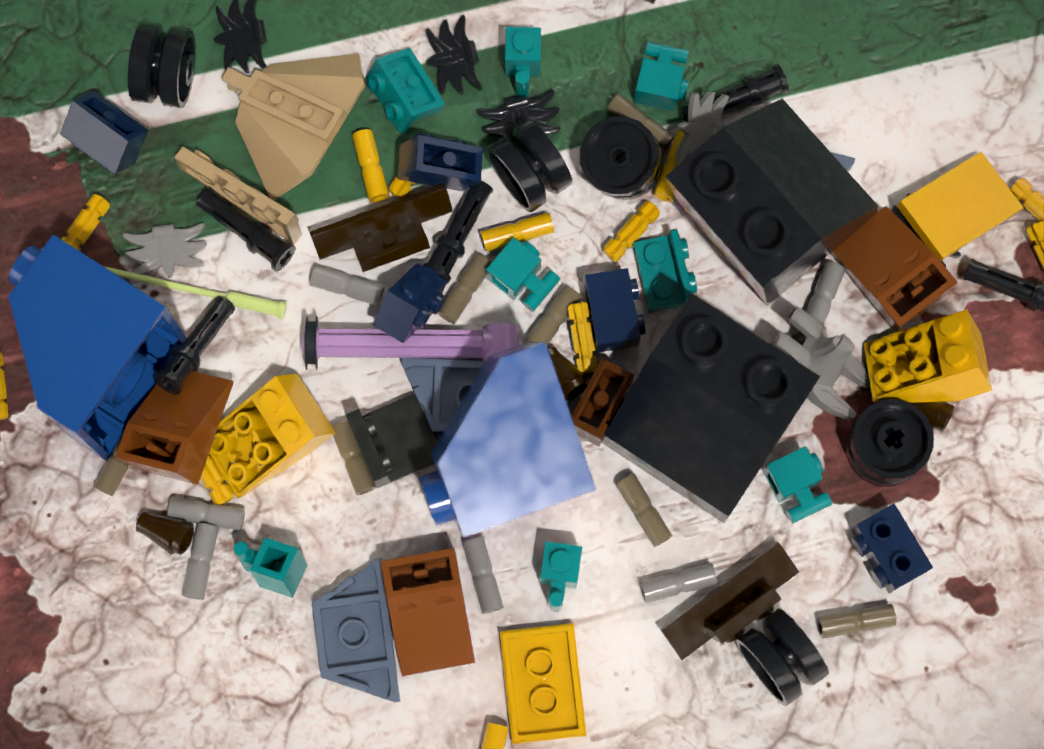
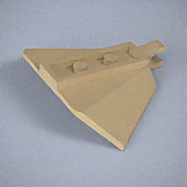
[221,53,365,201]

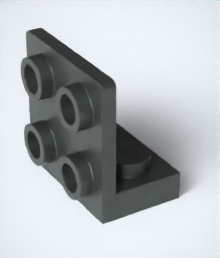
[345,394,437,489]

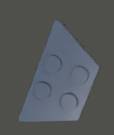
[401,358,485,434]
[312,558,401,703]

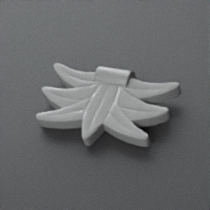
[675,91,729,163]
[123,223,207,278]

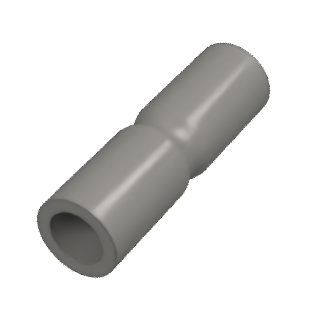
[806,261,846,327]
[310,265,385,306]
[168,497,245,531]
[182,523,219,600]
[463,537,504,614]
[640,563,718,604]

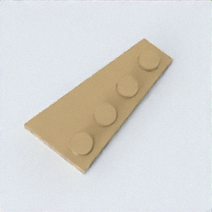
[174,147,302,245]

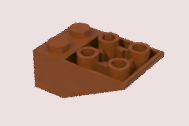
[831,206,958,332]
[115,368,234,485]
[380,548,475,677]

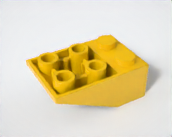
[864,309,993,403]
[209,373,335,499]

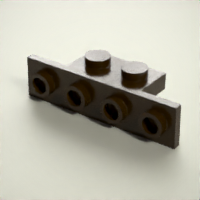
[310,183,453,272]
[660,542,799,660]

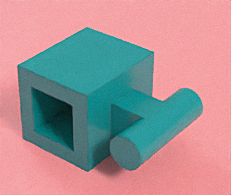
[505,27,541,98]
[634,41,689,112]
[486,237,561,312]
[763,446,832,524]
[233,538,308,598]
[540,541,583,612]

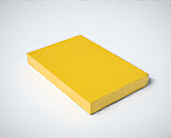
[897,152,1023,261]
[500,623,587,745]

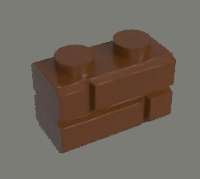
[571,359,634,447]

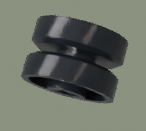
[128,24,196,108]
[580,116,664,200]
[486,120,572,213]
[845,399,934,487]
[736,608,829,707]

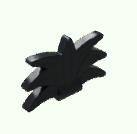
[214,0,267,74]
[426,15,482,95]
[477,89,560,143]

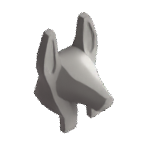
[770,307,871,421]

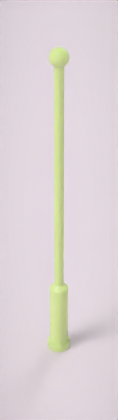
[41,249,287,319]

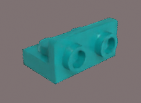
[366,48,445,133]
[633,229,697,314]

